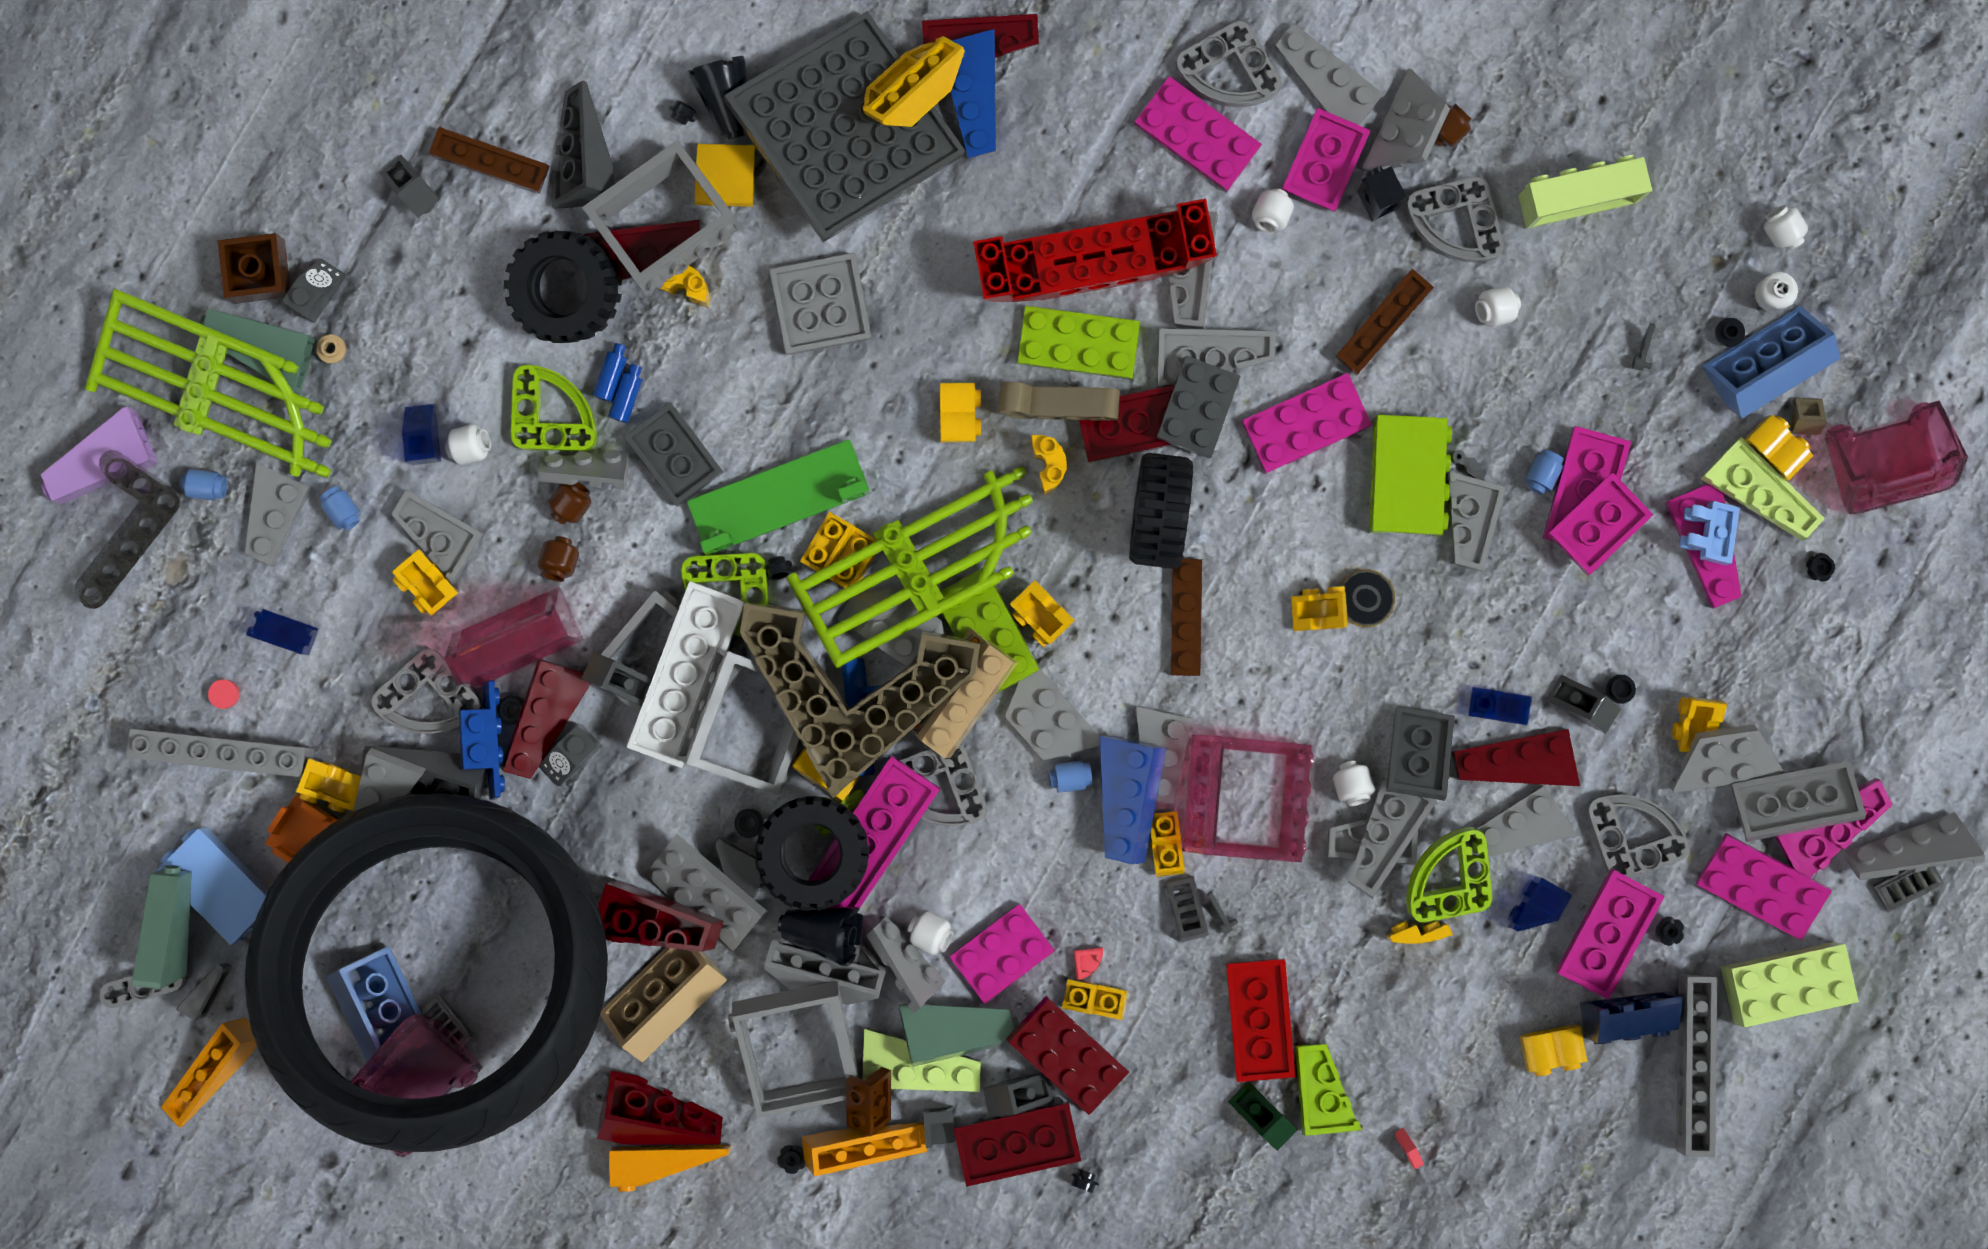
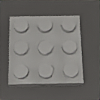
[770,253,872,356]

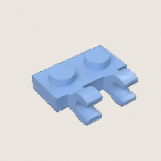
[1679,501,1740,566]

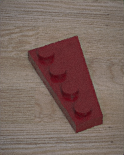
[922,14,1039,58]
[583,220,701,281]
[501,659,591,779]
[1452,729,1580,786]

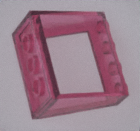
[444,587,584,688]
[1182,735,1314,863]

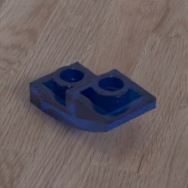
[1468,687,1532,726]

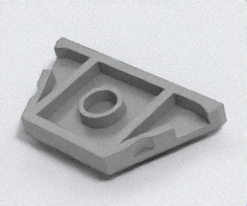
[1362,68,1450,172]
[1005,670,1100,761]
[1670,724,1785,793]

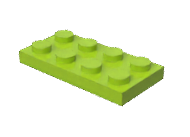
[1018,306,1140,380]
[940,568,1041,694]

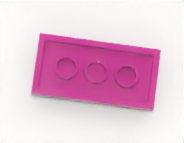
[1134,76,1262,192]
[1241,373,1372,474]
[1542,426,1631,542]
[1696,833,1832,941]
[1555,868,1665,1000]

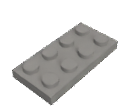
[1731,761,1866,842]
[645,834,767,951]

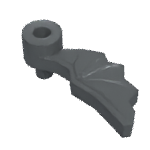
[1632,323,1655,371]
[1450,450,1487,481]
[1207,891,1238,935]

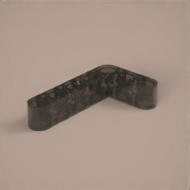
[75,450,180,609]

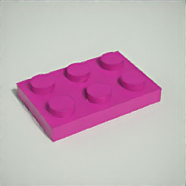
[1282,108,1371,212]
[1547,472,1653,576]
[949,903,1055,1004]

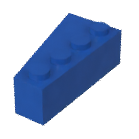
[1100,736,1166,864]

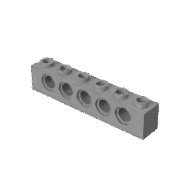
[126,729,314,777]
[1676,974,1717,1157]

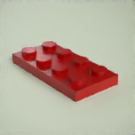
[1226,958,1295,1082]

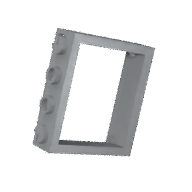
[582,140,741,296]
[601,590,746,715]
[675,647,799,795]
[728,981,860,1118]

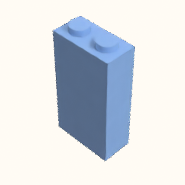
[156,827,269,945]

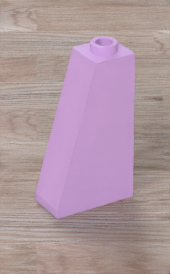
[41,406,158,504]

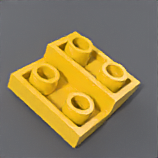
[695,144,756,207]
[800,511,877,588]

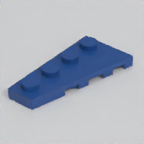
[950,29,996,159]

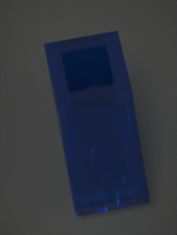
[402,404,442,465]
[1507,876,1572,932]

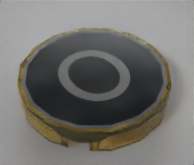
[1339,569,1396,628]

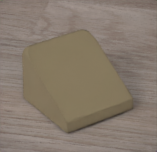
[1792,398,1827,435]

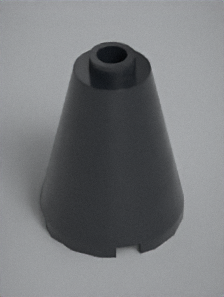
[688,56,747,140]
[778,907,863,966]

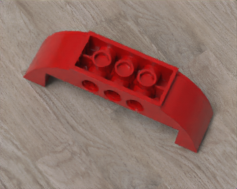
[973,198,1217,302]

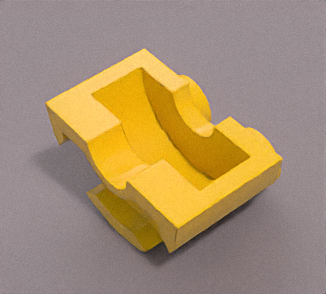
[657,265,711,308]
[1030,435,1067,495]
[392,549,458,616]
[1010,580,1075,648]
[1291,586,1348,631]
[1672,697,1727,752]
[296,758,361,813]

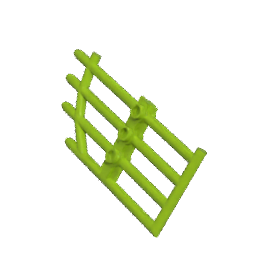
[85,288,332,478]
[786,466,1033,668]

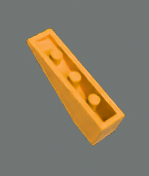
[161,1017,257,1128]
[802,1122,927,1177]
[609,1145,731,1192]

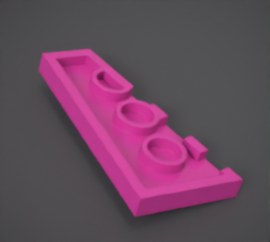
[1665,484,1742,609]
[1775,778,1893,878]

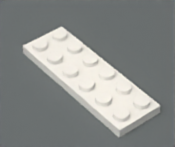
[627,581,746,768]

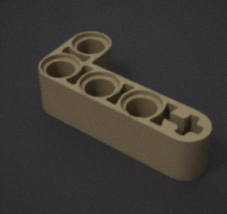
[999,382,1120,421]

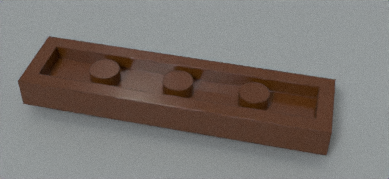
[429,127,549,194]
[1335,268,1434,376]
[1170,559,1202,676]

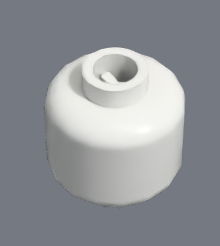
[1252,188,1294,234]
[1764,205,1808,250]
[1755,272,1798,312]
[1475,286,1521,327]
[445,424,491,465]
[1333,761,1375,806]
[908,911,954,955]

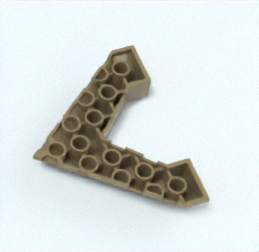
[740,603,980,799]

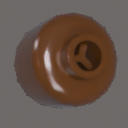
[1435,103,1472,147]
[548,482,592,524]
[537,536,579,582]

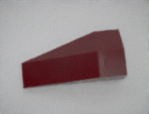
[597,1070,723,1145]

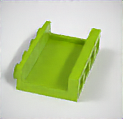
[1369,415,1452,537]

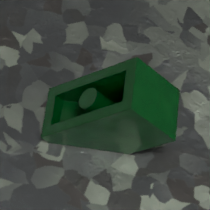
[1228,1081,1298,1151]

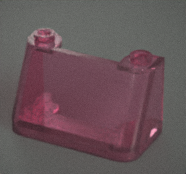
[1825,400,1968,515]
[350,1014,483,1157]

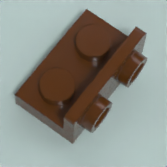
[846,1067,891,1137]

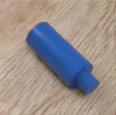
[592,343,627,402]
[608,364,643,424]

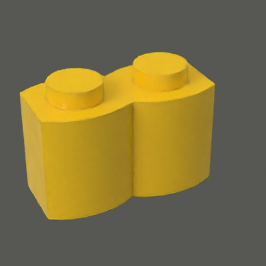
[940,383,981,443]
[1744,415,1813,481]
[1519,1024,1588,1076]

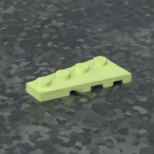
[1700,437,1825,541]
[862,1028,981,1092]

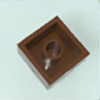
[217,233,290,304]

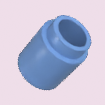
[1524,449,1564,495]
[180,469,227,501]
[319,486,362,531]
[1049,761,1092,793]

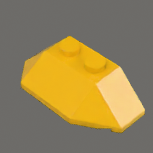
[863,36,965,127]

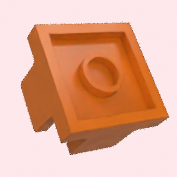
[265,793,340,863]

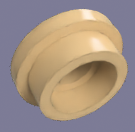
[316,334,347,364]

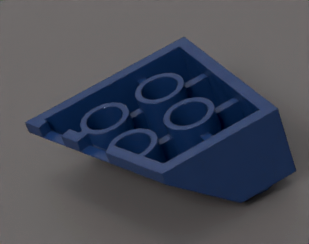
[1580,991,1682,1044]

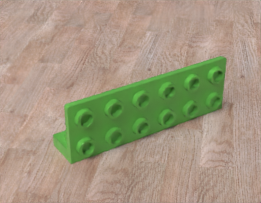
[687,440,871,555]

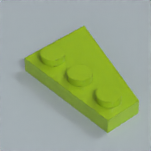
[1295,1043,1362,1136]

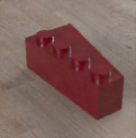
[598,881,724,952]

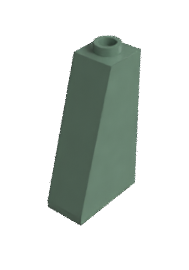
[199,309,316,395]
[132,865,192,989]
[899,1004,1019,1067]

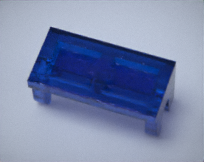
[246,609,319,656]

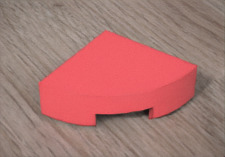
[1073,947,1103,980]
[1394,1128,1424,1169]

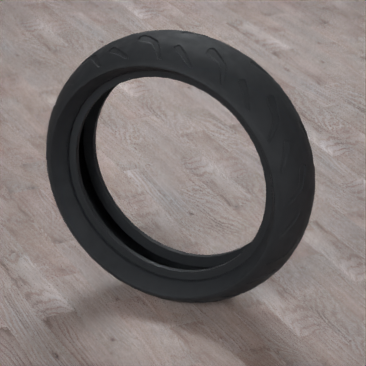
[245,793,608,1152]

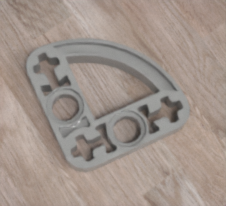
[1176,21,1282,107]
[1405,177,1504,263]
[371,649,483,734]
[900,744,987,826]
[1586,794,1690,878]

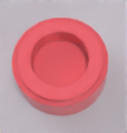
[208,679,240,709]

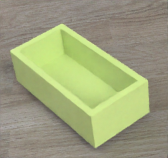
[1518,155,1652,229]
[1721,942,1859,1027]

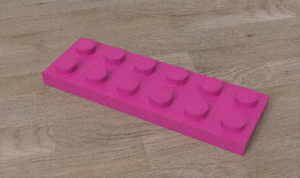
[808,755,941,909]

